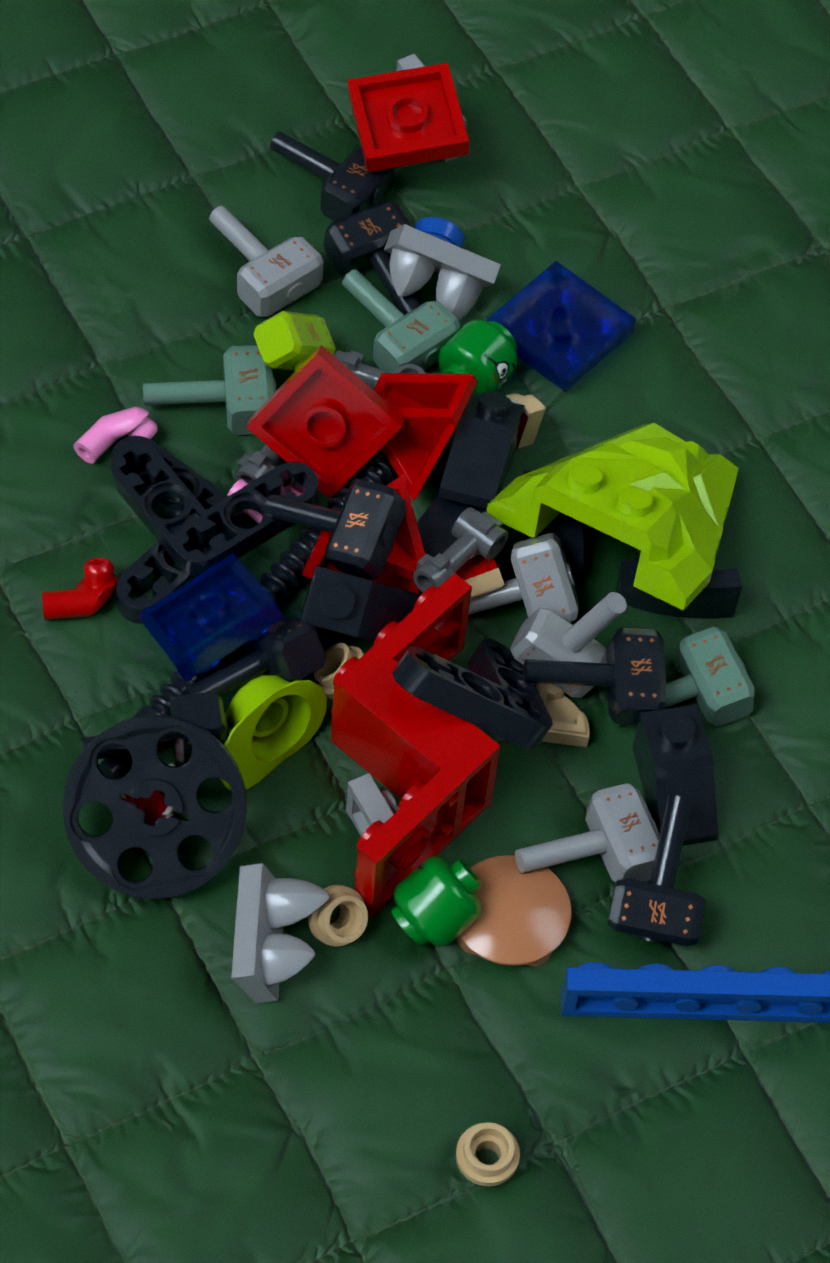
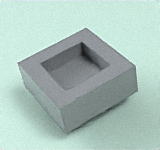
[346,773,398,836]

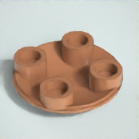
[457,855,571,966]

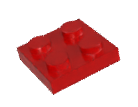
[347,63,469,172]
[246,345,405,499]

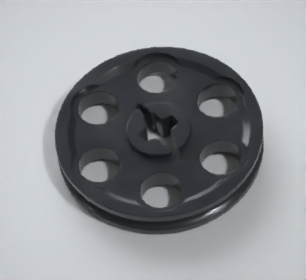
[63,715,247,899]

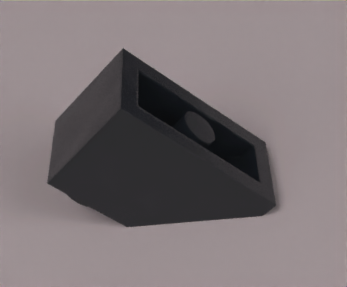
[438,392,525,509]
[299,566,421,642]
[632,704,719,846]

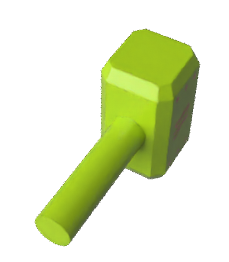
[253,311,336,371]

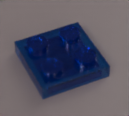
[487,261,636,392]
[137,553,284,682]

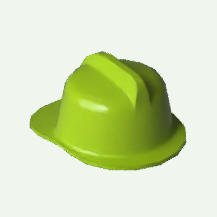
[220,675,327,790]

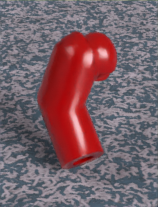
[42,558,118,620]

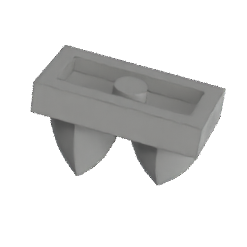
[384,224,501,321]
[231,863,330,1003]

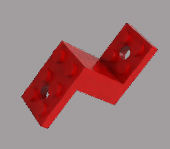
[331,573,500,919]

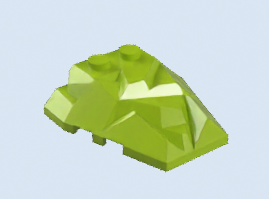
[486,423,739,611]

